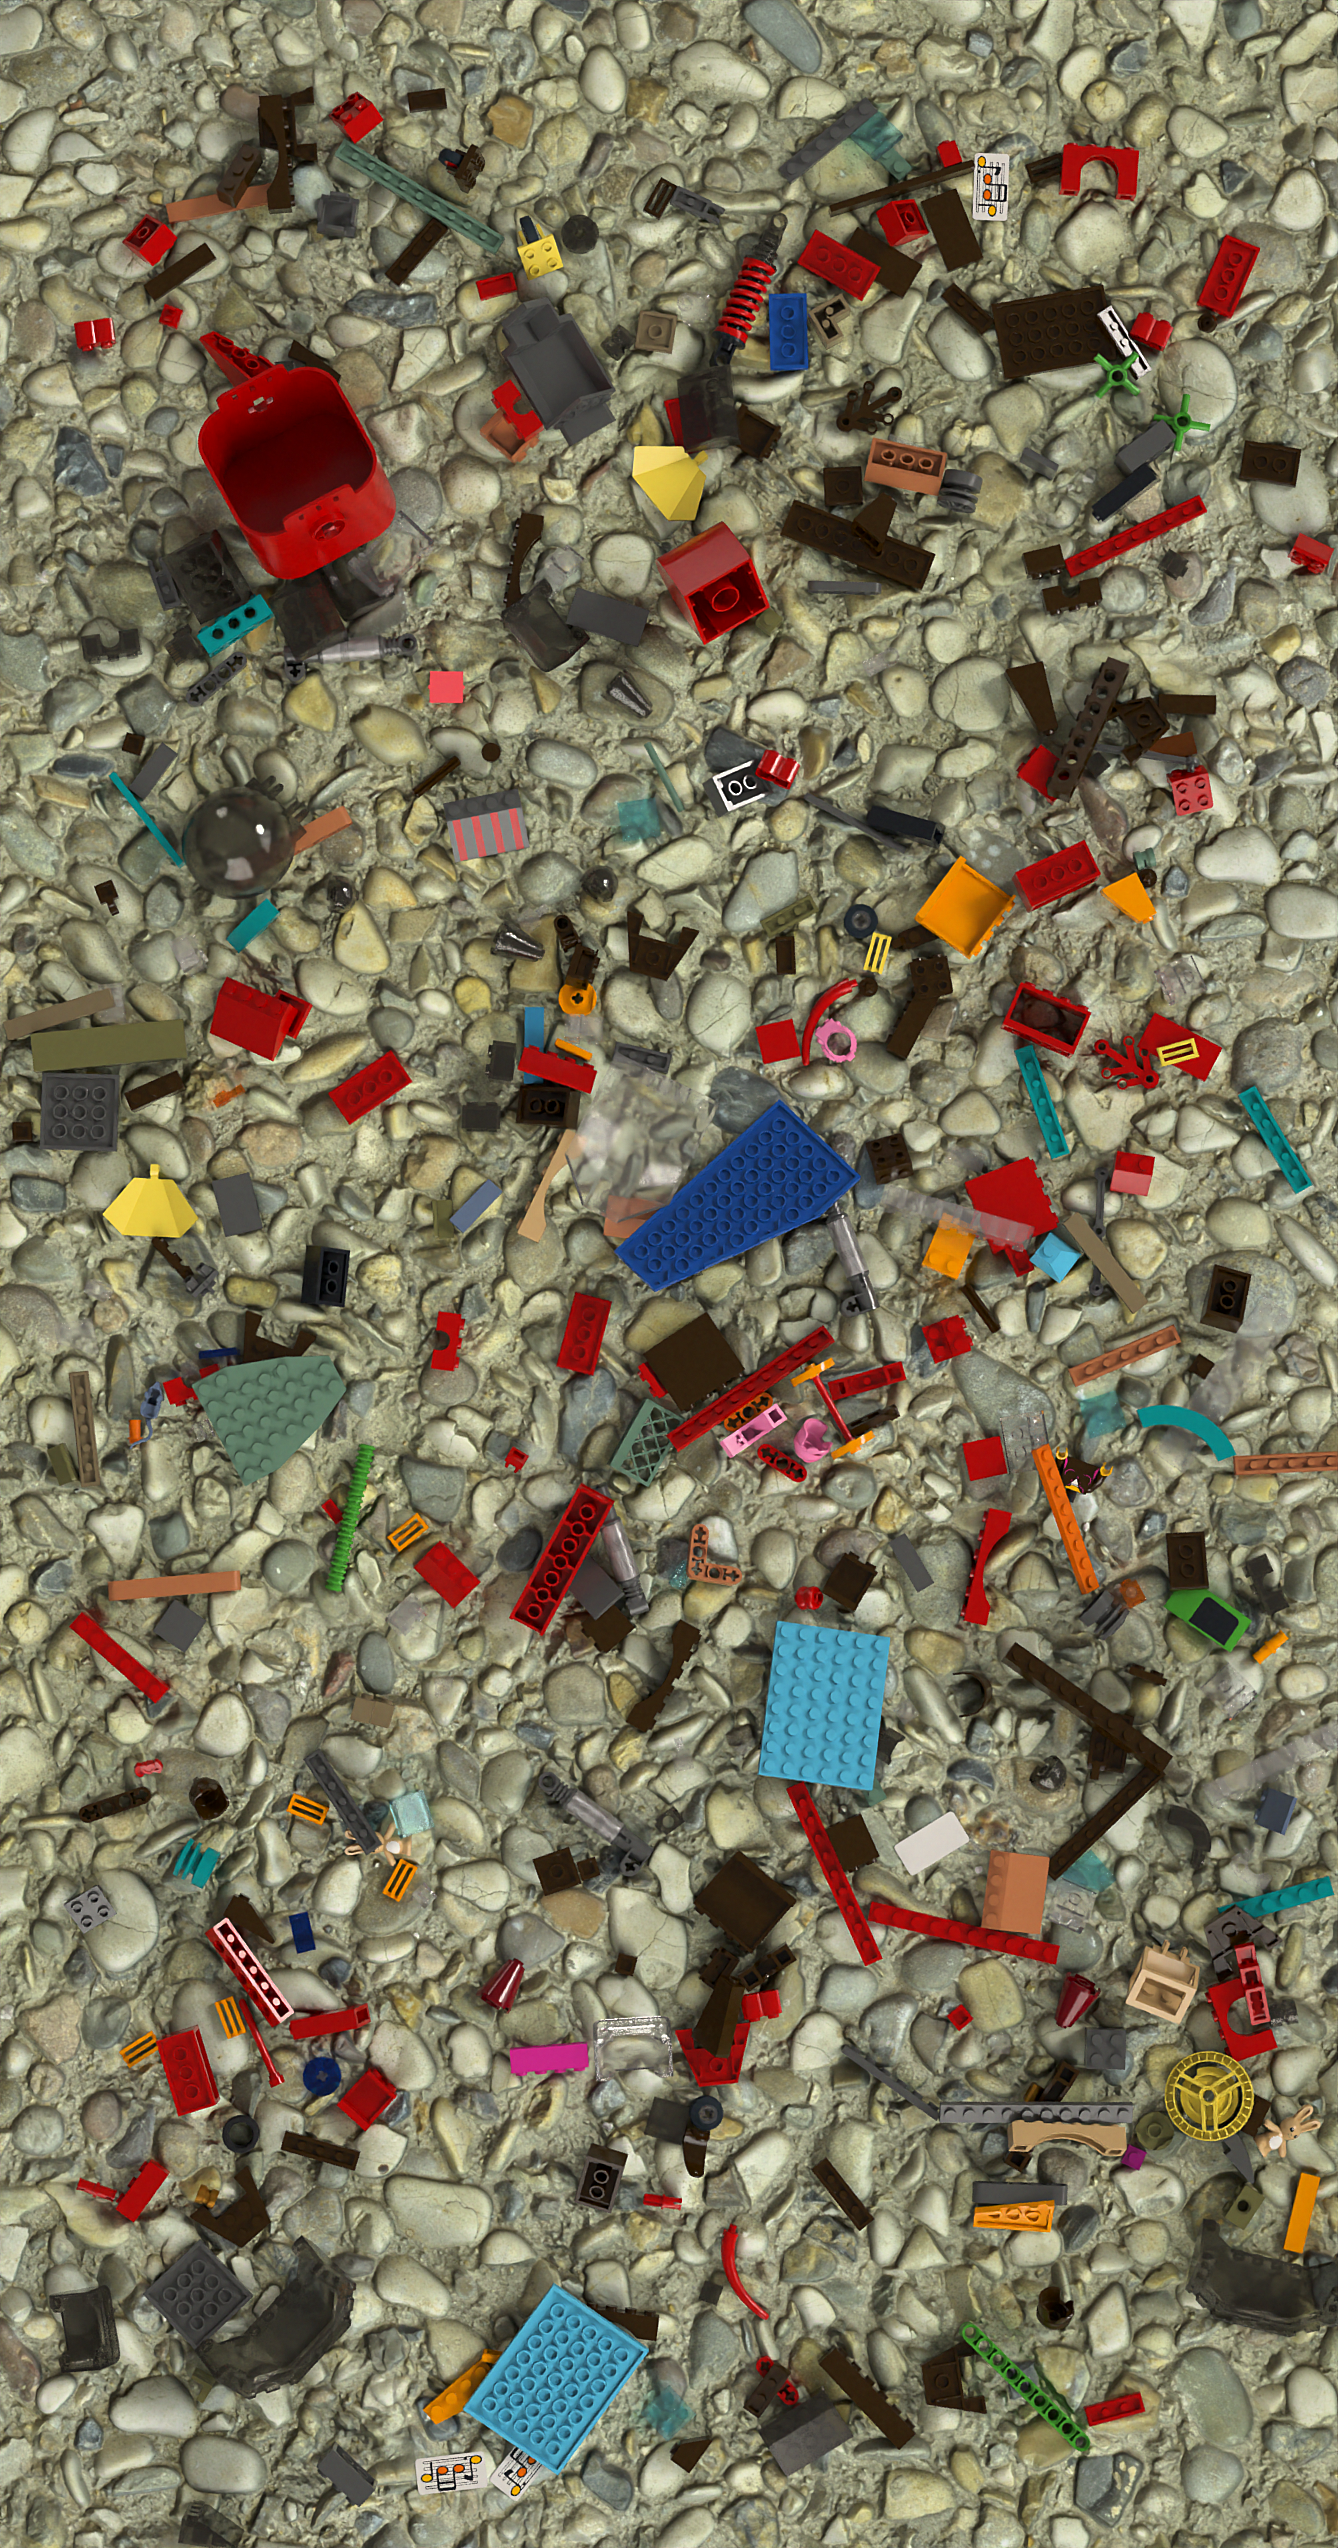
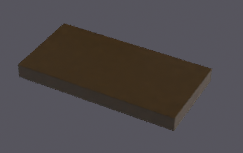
[920,188,984,273]
[846,227,923,299]

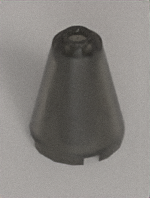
[600,667,653,719]
[490,919,545,963]

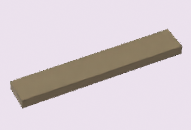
[3,988,116,1041]
[1062,1212,1148,1314]
[69,1371,101,1487]

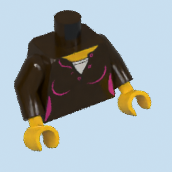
[1055,1446,1113,1503]

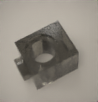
[1157,549,1189,580]
[654,1805,685,1835]

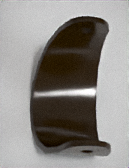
[952,1671,993,1717]
[683,2128,710,2178]

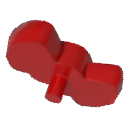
[134,1759,163,1777]

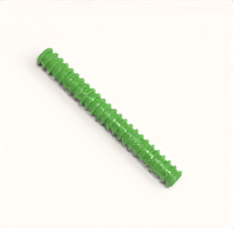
[325,1443,376,1592]

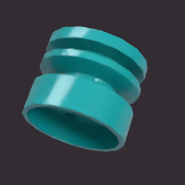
[173,1838,220,1889]

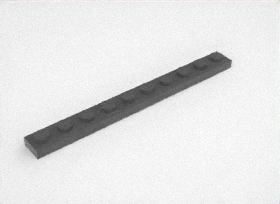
[939,2102,1133,2123]

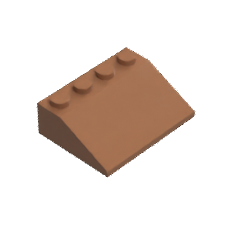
[981,1849,1050,1934]

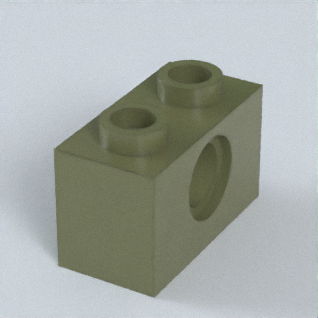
[1222,2182,1265,2230]

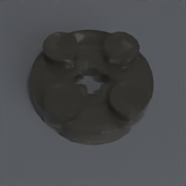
[561,215,599,254]

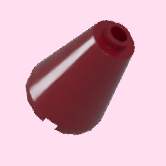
[476,1958,525,2014]
[1054,1972,1101,2029]

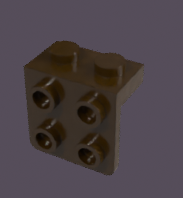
[908,954,953,1000]
[866,1133,914,1185]

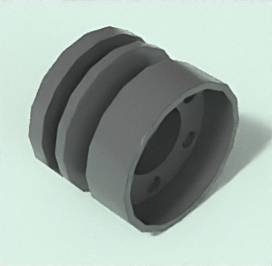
[937,469,983,513]
[1078,1589,1130,1641]

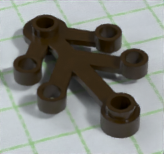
[836,381,902,435]

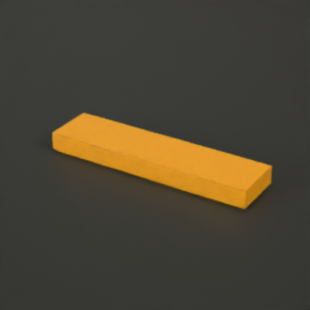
[1283,2172,1320,2254]

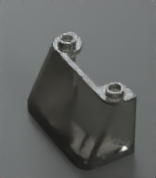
[316,542,395,622]
[501,577,590,672]
[49,2285,120,2373]

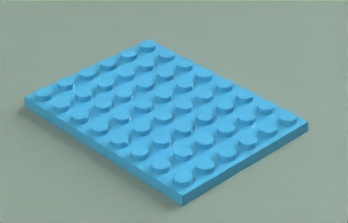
[757,1621,890,1791]
[463,2283,649,2475]

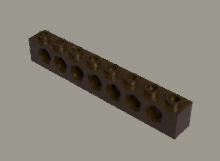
[1046,657,1129,803]

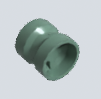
[1133,847,1156,871]

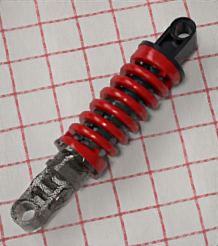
[709,213,788,372]

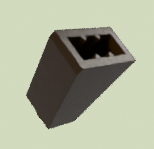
[851,492,897,553]

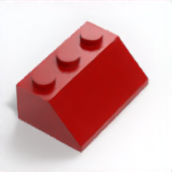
[414,1541,481,1609]

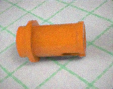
[127,1420,143,1444]

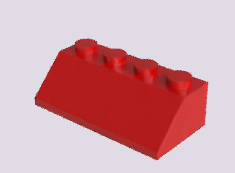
[517,1044,597,1094]

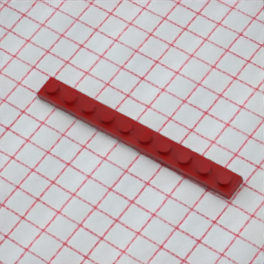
[666,1325,835,1452]
[786,1781,883,1966]
[867,1901,1060,1965]

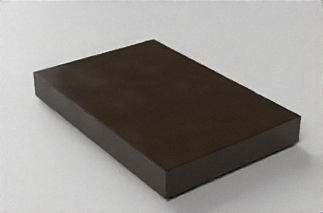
[1239,440,1302,488]
[1165,1531,1209,1591]

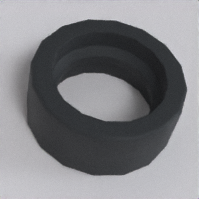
[222,2115,260,2153]

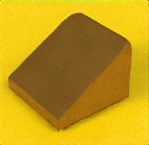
[1023,2082,1044,2102]

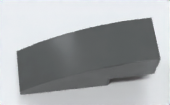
[1220,2122,1255,2184]

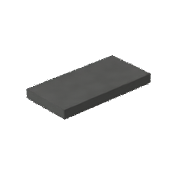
[566,587,650,647]

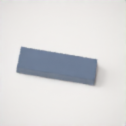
[449,1179,502,1233]

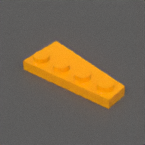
[973,2200,1055,2232]
[423,2358,492,2424]

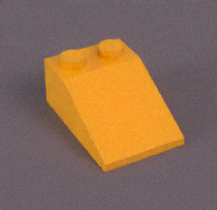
[921,1212,979,1280]

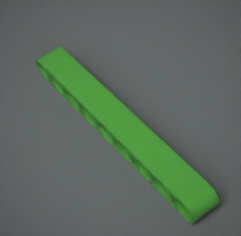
[959,2322,1090,2452]

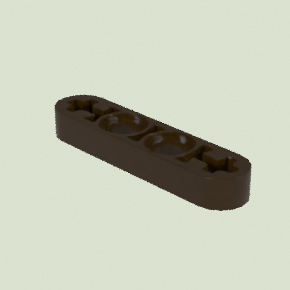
[79,1786,152,1823]

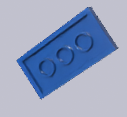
[769,293,808,371]

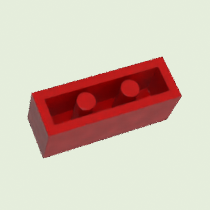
[115,2159,170,2222]

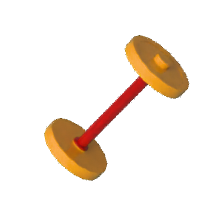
[790,1358,875,1460]

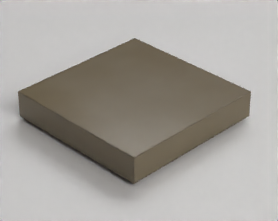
[634,310,678,354]

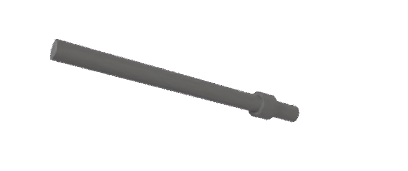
[804,792,907,854]

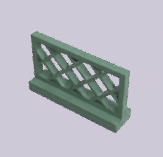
[607,1397,685,1487]

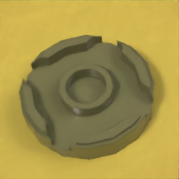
[1135,2111,1174,2150]

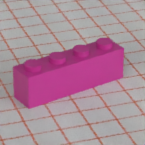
[510,2041,589,2076]

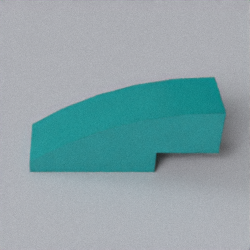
[226,898,281,953]

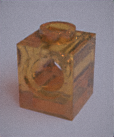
[1117,1578,1147,1609]

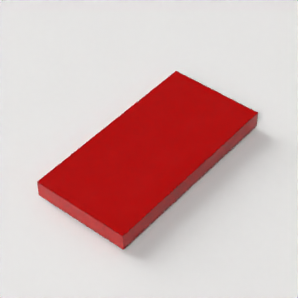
[797,229,882,301]
[1196,234,1261,319]
[1137,1013,1222,1082]
[328,1050,413,1125]
[556,1292,612,1376]

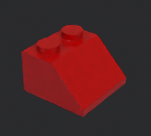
[876,199,929,246]
[122,214,177,266]
[1109,1151,1155,1196]

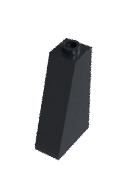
[1091,463,1161,522]
[866,805,945,849]

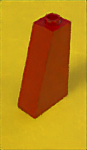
[289,2003,371,2040]

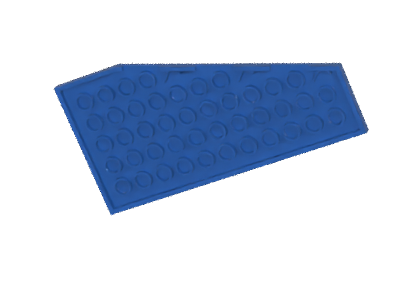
[614,1099,861,1292]

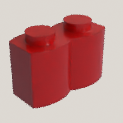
[1129,312,1173,352]
[74,318,116,351]
[755,750,800,790]
[741,1988,782,2022]

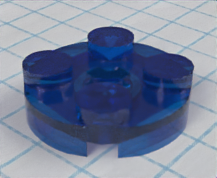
[303,2056,342,2096]

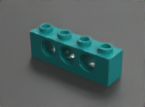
[197,594,274,658]

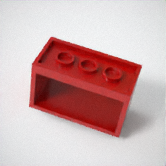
[1012,840,1101,913]
[1000,981,1092,1059]
[156,2024,220,2117]

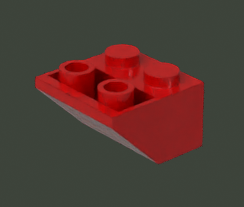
[328,92,384,144]
[1288,533,1334,573]

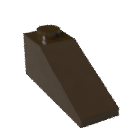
[223,1893,276,1944]

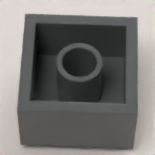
[1084,2027,1126,2070]

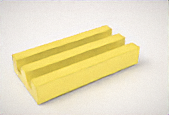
[863,932,892,974]
[1156,1038,1199,1067]

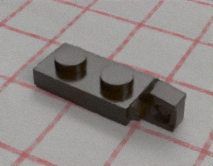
[890,924,939,950]
[151,1236,194,1280]
[846,1404,900,1437]
[1086,1728,1110,1780]

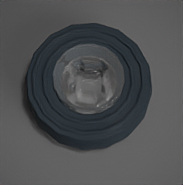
[844,904,878,938]
[689,2095,724,2131]

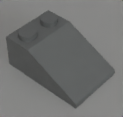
[702,759,773,818]

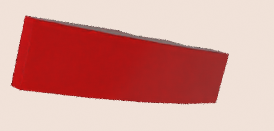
[1234,1942,1271,2025]

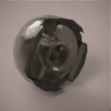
[580,865,618,902]
[327,875,359,913]
[1029,1755,1068,1794]

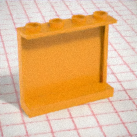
[914,855,1016,960]

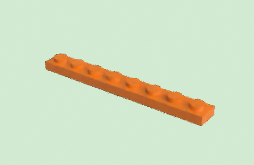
[1031,1443,1099,1595]

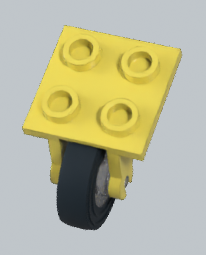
[517,215,563,281]

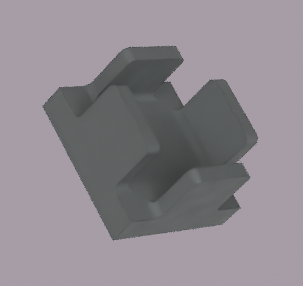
[317,191,360,238]

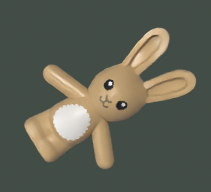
[345,1822,412,1866]
[1253,2104,1321,2158]

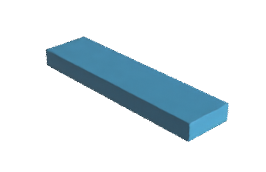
[524,1007,544,1084]

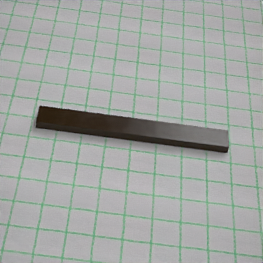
[828,160,975,218]
[1048,1766,1166,1881]

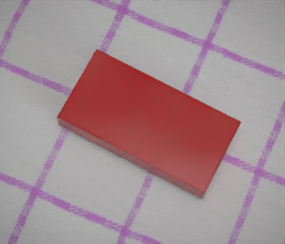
[476,272,517,301]

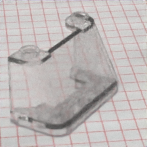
[348,510,434,597]
[593,2016,674,2082]

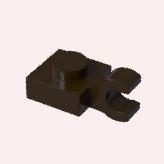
[94,879,119,916]

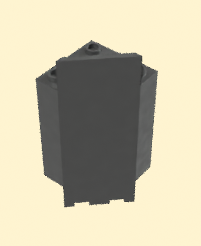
[501,297,616,446]

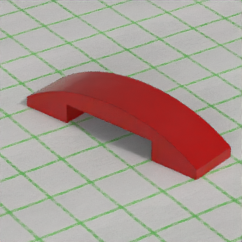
[827,1361,907,1401]

